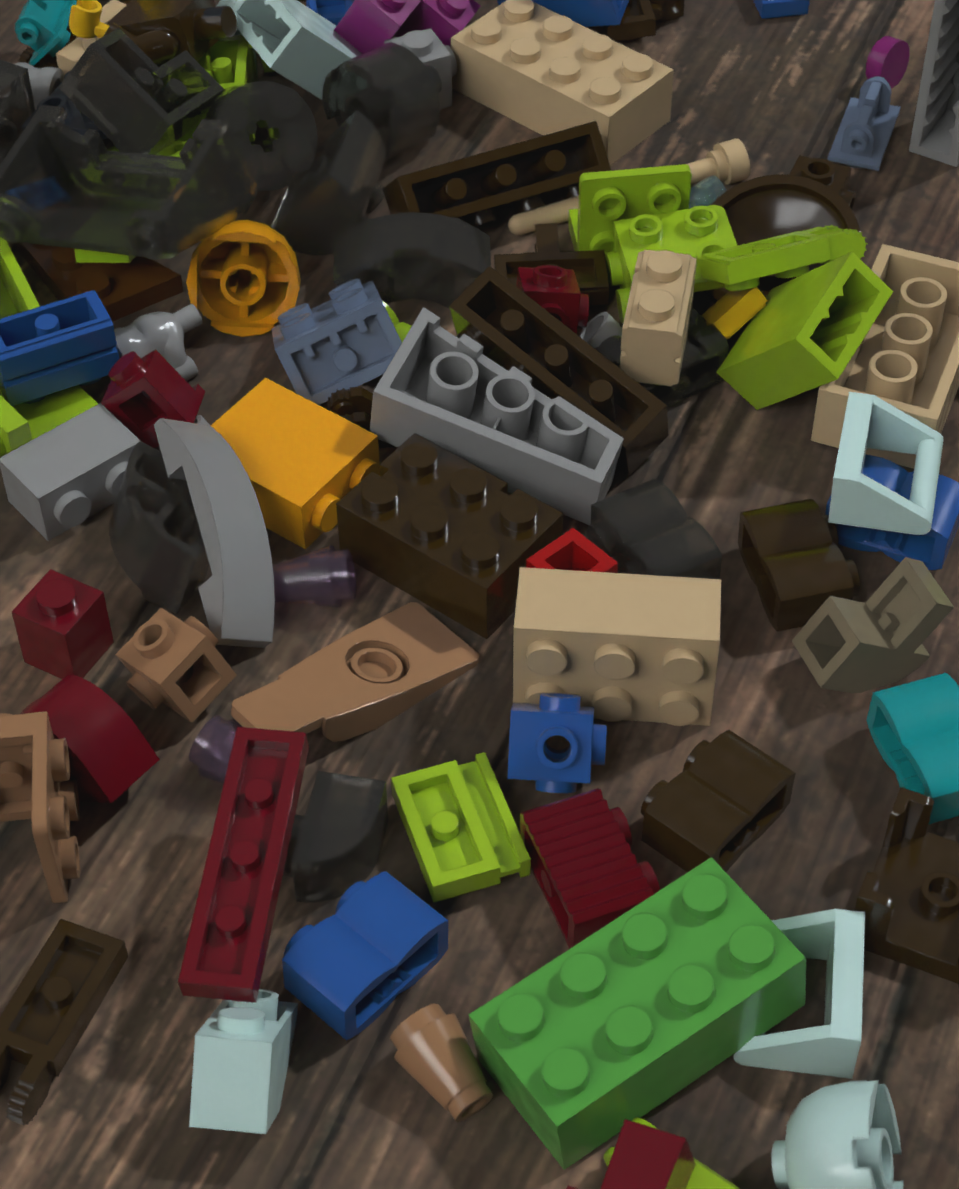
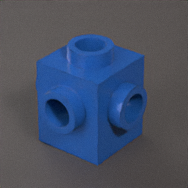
[507,693,607,793]

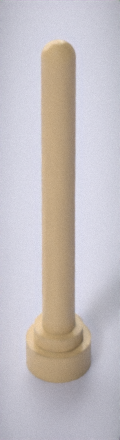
[508,138,750,235]

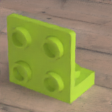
[568,164,692,260]

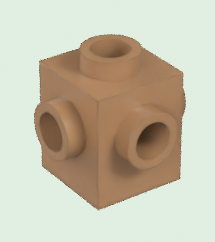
[115,608,237,723]

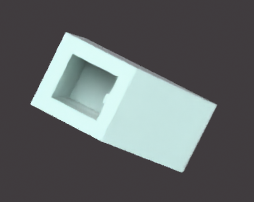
[189,989,298,1134]

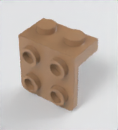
[0,711,80,904]

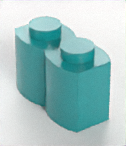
[866,673,959,825]

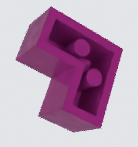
[334,0,481,62]

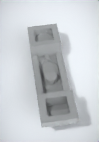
[154,418,275,648]

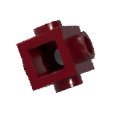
[516,265,589,334]

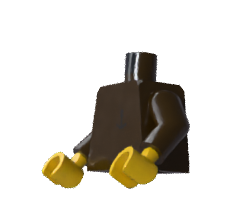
[69,0,237,72]

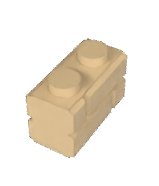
[620,249,697,386]

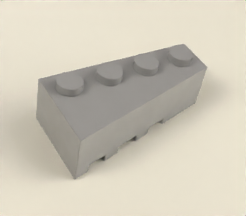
[370,307,624,526]

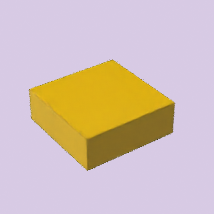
[695,287,768,339]

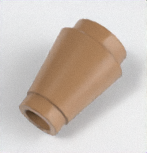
[390,1004,493,1122]

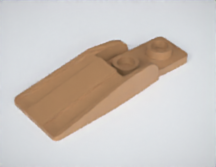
[231,602,480,742]

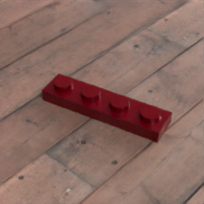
[178,727,309,1003]

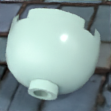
[772,1080,904,1189]

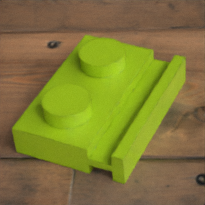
[391,752,531,902]

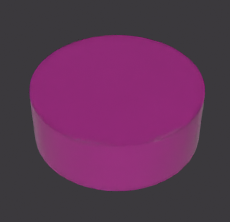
[866,36,910,89]

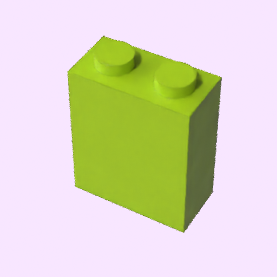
[716,252,893,410]

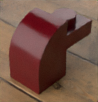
[20,674,160,803]

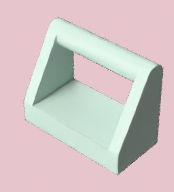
[828,392,944,535]
[733,909,865,1079]

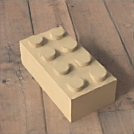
[451,0,674,166]
[811,244,959,469]

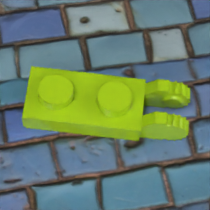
[699,225,868,291]

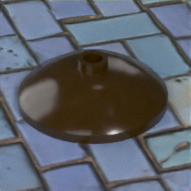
[705,174,861,322]

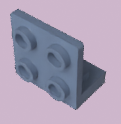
[272,279,402,405]

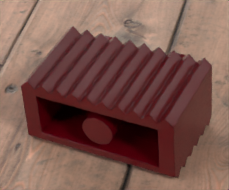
[520,788,660,949]

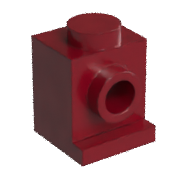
[101,349,206,452]

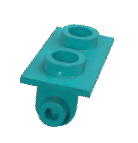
[15,0,77,66]

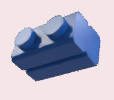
[0,290,119,406]

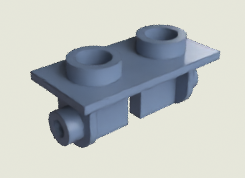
[828,76,901,171]

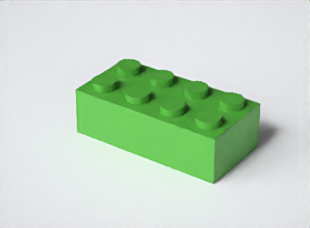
[469,857,806,1170]

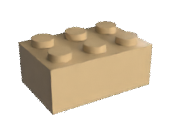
[513,567,721,726]

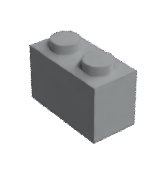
[0,403,149,541]

